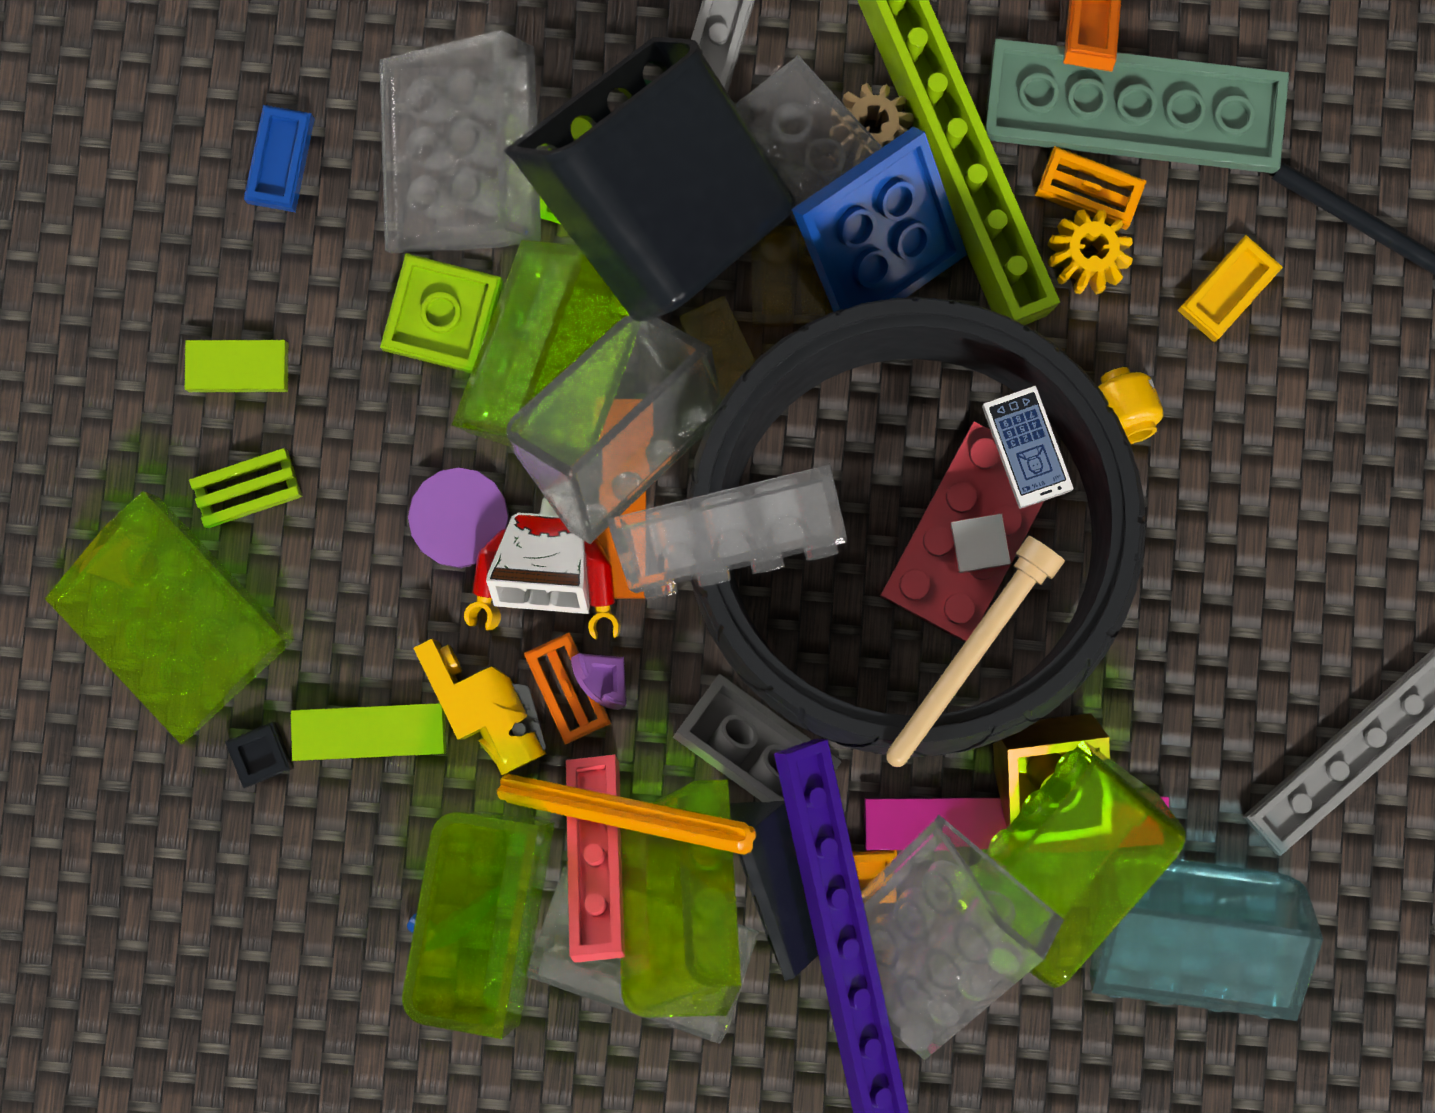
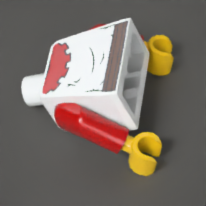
[464,495,621,640]

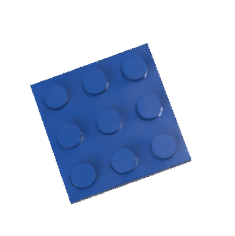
[792,127,967,312]

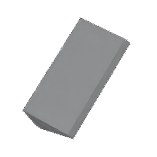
[673,674,841,802]

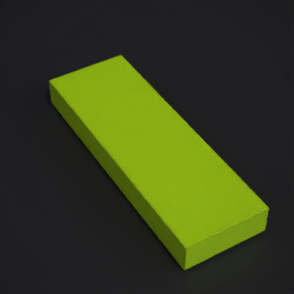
[291,703,446,761]

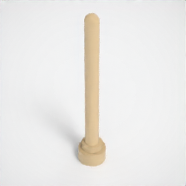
[886,535,1065,767]

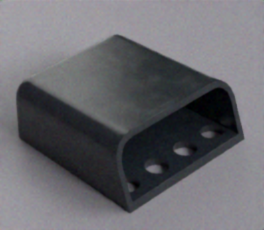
[504,37,795,322]

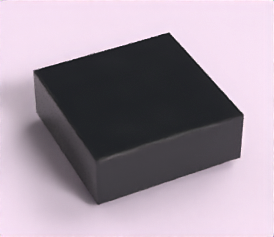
[225,722,294,788]

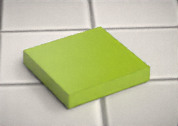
[380,253,503,375]

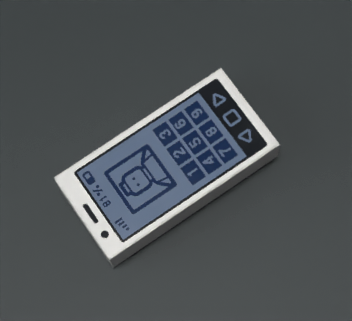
[982,386,1074,509]

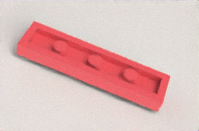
[566,754,626,963]

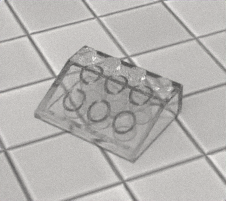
[380,30,541,253]
[861,815,1064,1060]

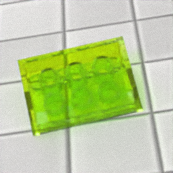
[45,491,294,744]

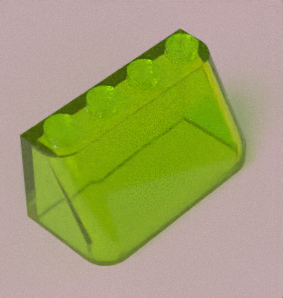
[452,240,640,466]
[951,740,1186,988]
[620,780,741,1017]
[402,811,555,1039]

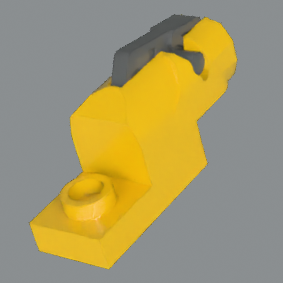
[414,639,547,775]

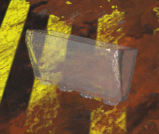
[506,315,722,544]

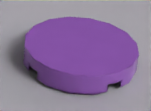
[408,467,510,568]

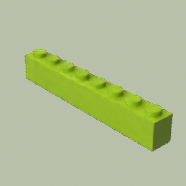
[857,0,1060,326]

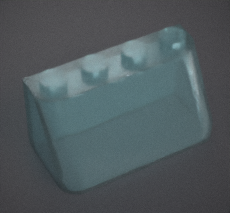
[1089,852,1323,1021]

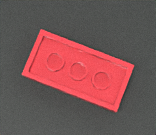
[880,421,1044,642]

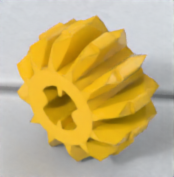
[1048,209,1133,294]

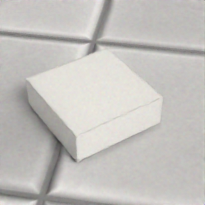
[951,514,1011,573]

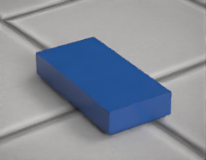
[244,105,315,213]

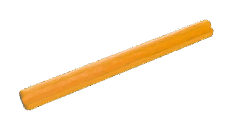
[497,774,756,855]

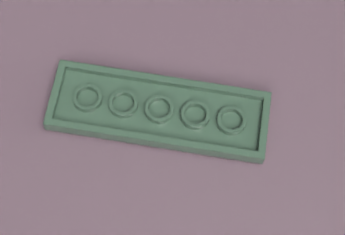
[984,39,1289,174]

